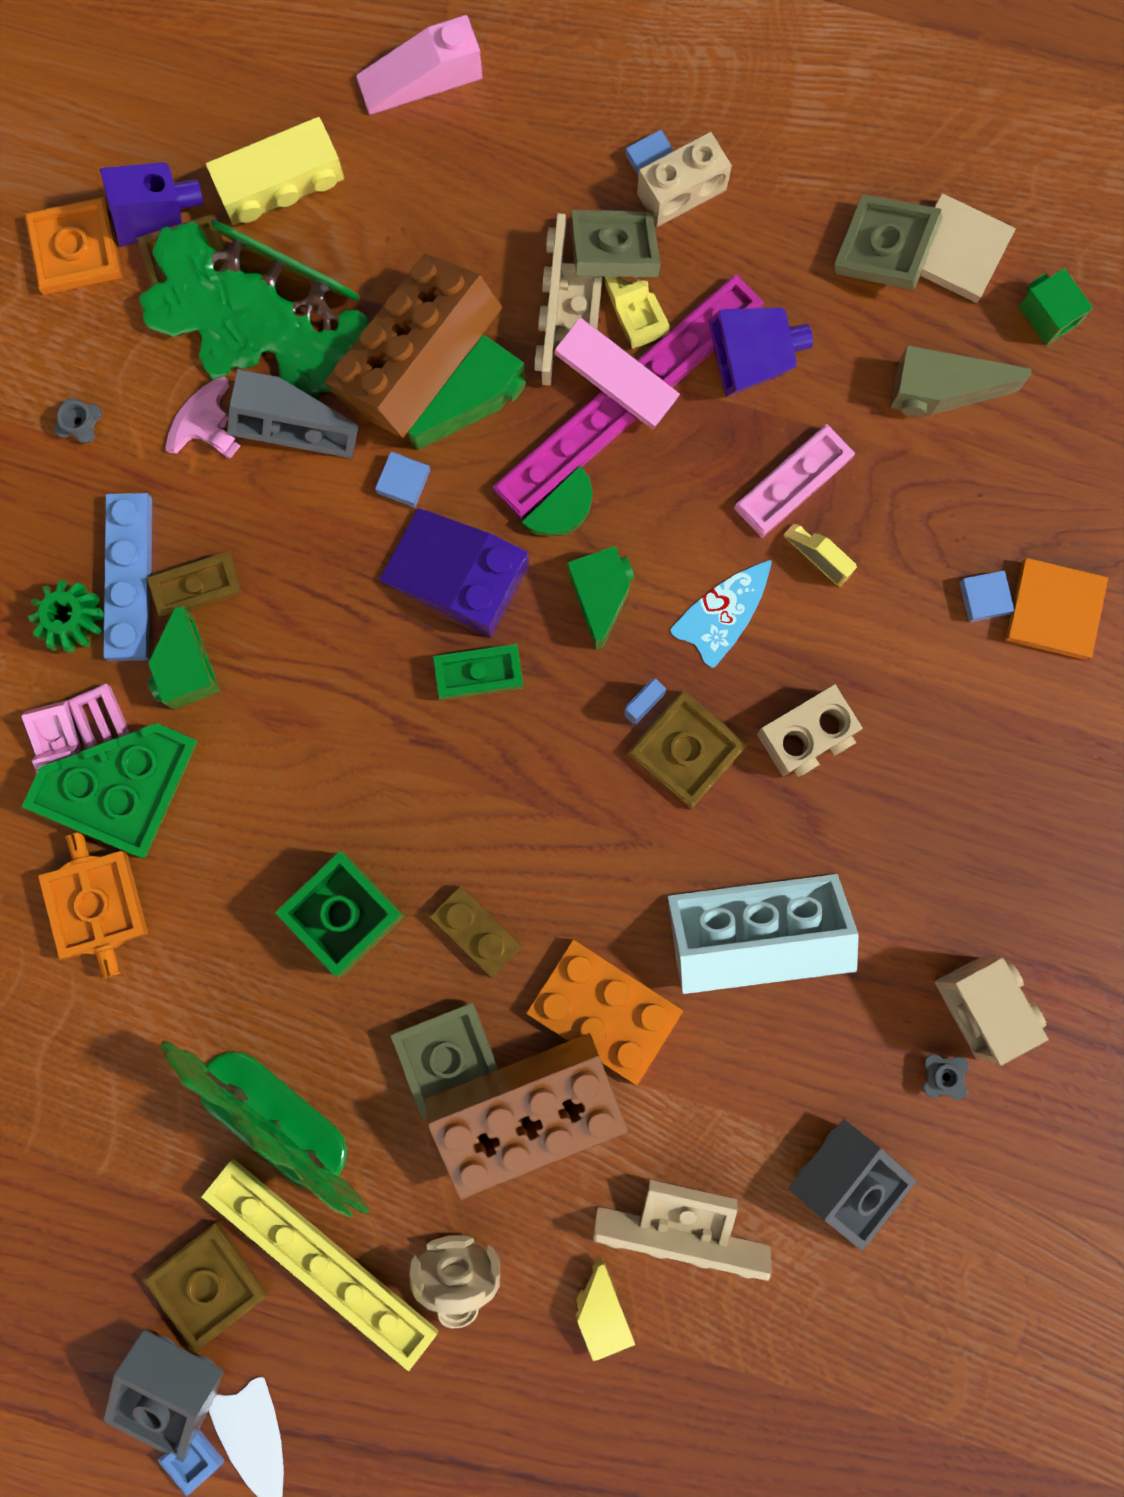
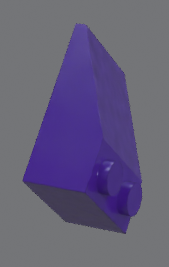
[380,508,529,638]

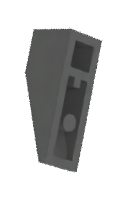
[227,369,358,458]

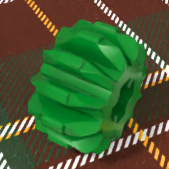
[27,580,104,653]

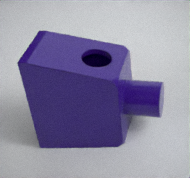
[100,162,203,247]
[708,308,813,398]

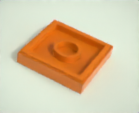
[24,197,123,295]
[1005,558,1109,660]

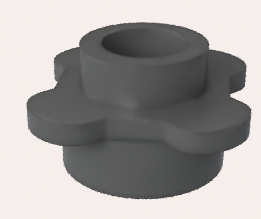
[54,398,102,444]
[923,1054,969,1100]

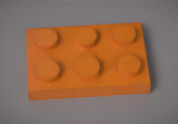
[526,940,684,1086]

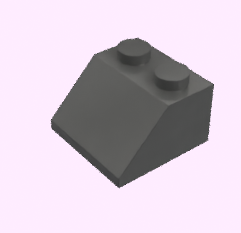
[788,1119,917,1251]
[103,1330,224,1463]

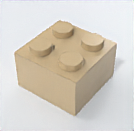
[934,957,1049,1066]

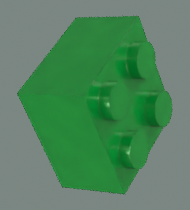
[275,851,406,977]

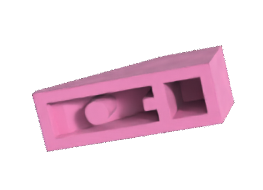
[356,15,483,115]

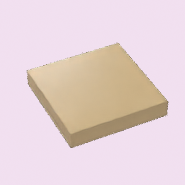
[920,193,1016,303]

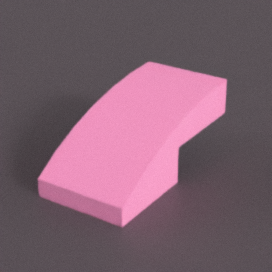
[21,700,82,773]

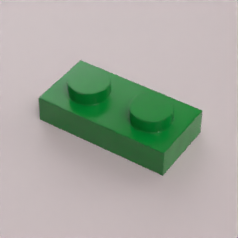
[433,644,524,700]

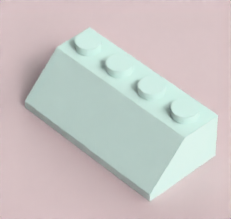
[668,874,858,994]

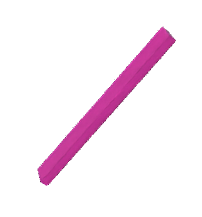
[493,274,764,520]

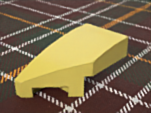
[603,276,670,349]
[576,1257,635,1362]

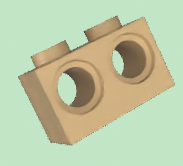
[637,132,732,227]
[757,684,863,778]

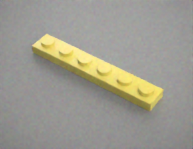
[202,1159,439,1371]

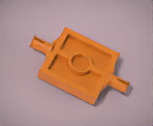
[38,832,148,979]

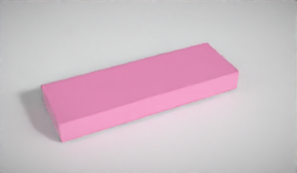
[554,317,680,430]
[734,424,855,538]

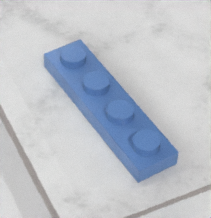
[104,493,152,661]

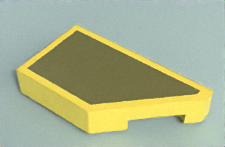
[783,524,857,588]

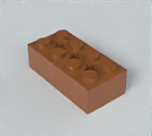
[324,253,503,438]
[425,1033,628,1200]

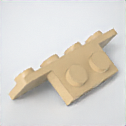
[535,213,602,386]
[593,1180,772,1281]

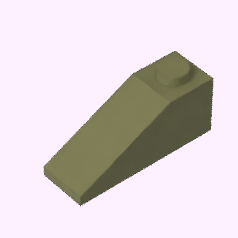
[890,345,1032,417]

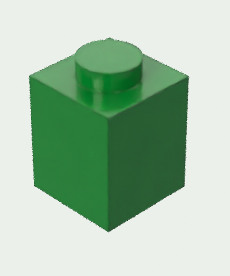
[1018,268,1093,346]

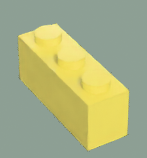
[206,116,344,225]

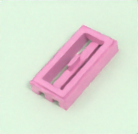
[67,684,130,749]

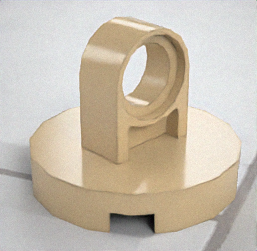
[410,1235,500,1328]

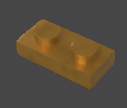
[147,551,243,621]
[430,886,523,978]

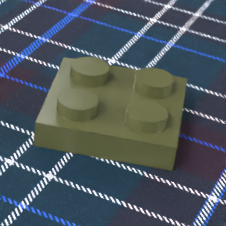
[834,194,942,290]
[570,210,661,278]
[390,1002,499,1119]

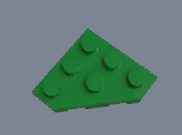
[22,723,199,859]

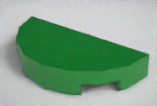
[522,465,593,537]

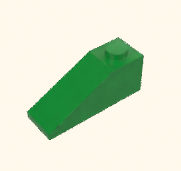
[408,334,526,450]

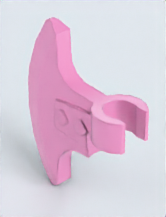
[165,376,240,459]

